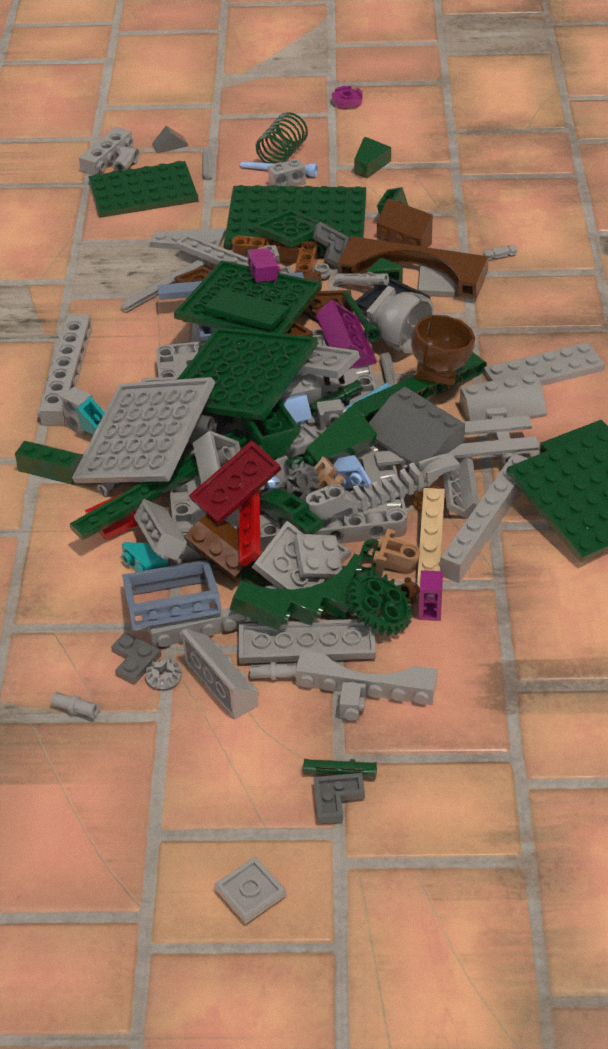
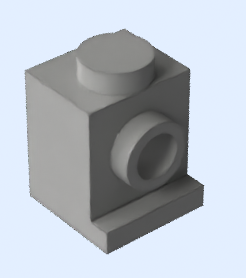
[317,399,347,430]
[340,682,366,721]

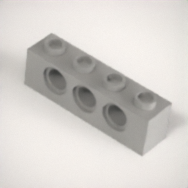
[79,127,133,175]

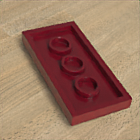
[189,441,282,525]

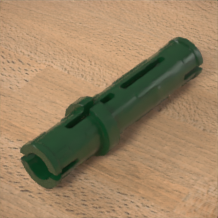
[309,380,363,416]
[303,758,377,778]

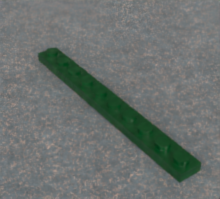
[70,429,250,540]

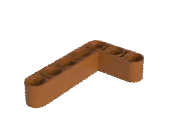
[232,236,317,274]

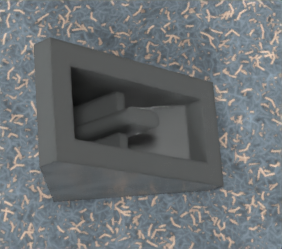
[152,126,188,153]

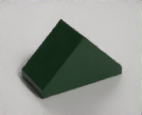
[367,258,403,287]

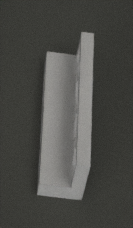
[442,457,479,519]

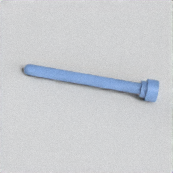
[240,161,318,177]

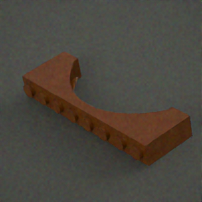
[338,236,488,298]

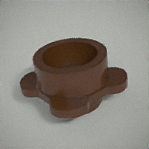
[400,577,420,603]

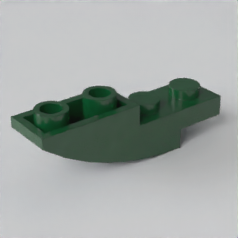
[260,488,324,535]

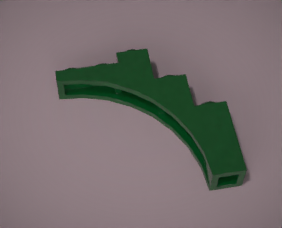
[229,553,363,631]

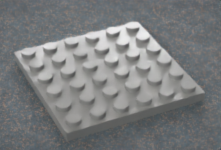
[72,377,215,483]

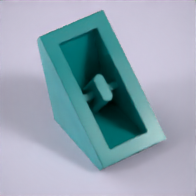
[76,396,104,435]

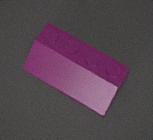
[316,299,377,369]

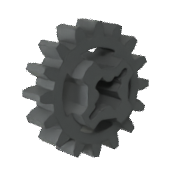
[281,463,321,502]

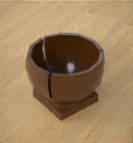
[411,315,475,386]

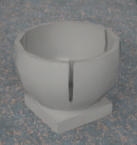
[366,286,434,353]

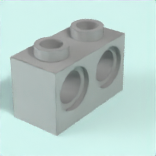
[268,159,306,186]
[61,386,93,435]

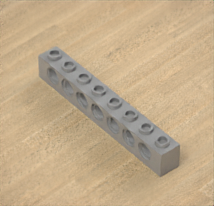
[38,314,92,426]

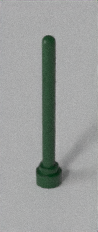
[343,291,381,342]

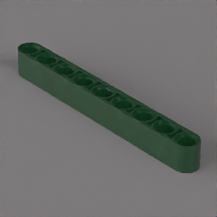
[353,352,487,423]

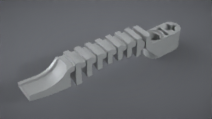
[306,453,460,519]

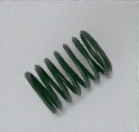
[255,112,308,164]

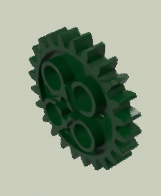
[345,570,414,637]

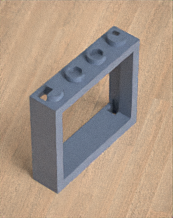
[122,560,222,629]

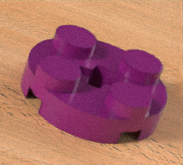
[332,86,363,110]

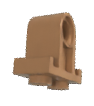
[372,529,420,575]

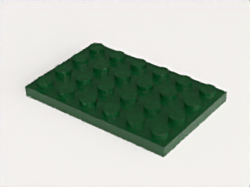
[88,161,199,218]

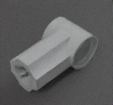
[113,146,139,172]

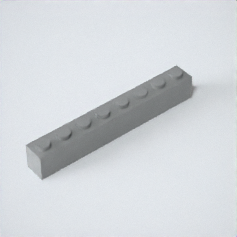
[440,453,528,583]

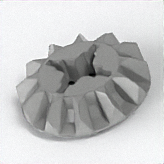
[145,658,182,689]

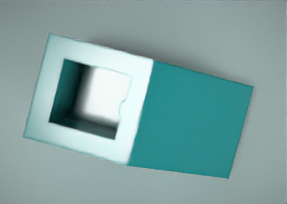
[121,542,169,572]

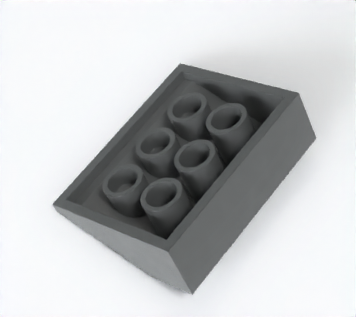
[369,387,465,469]

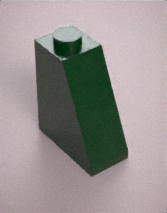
[354,137,391,179]

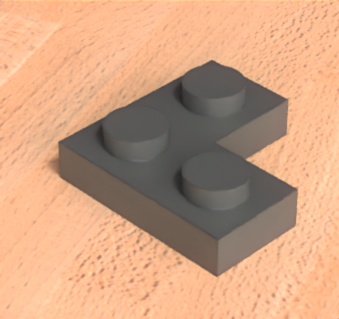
[313,222,349,268]
[111,632,162,685]
[314,773,365,823]

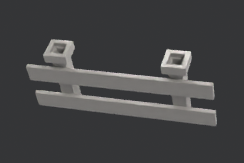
[374,407,540,475]

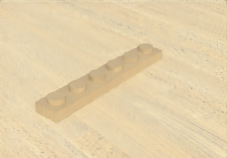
[417,488,445,596]

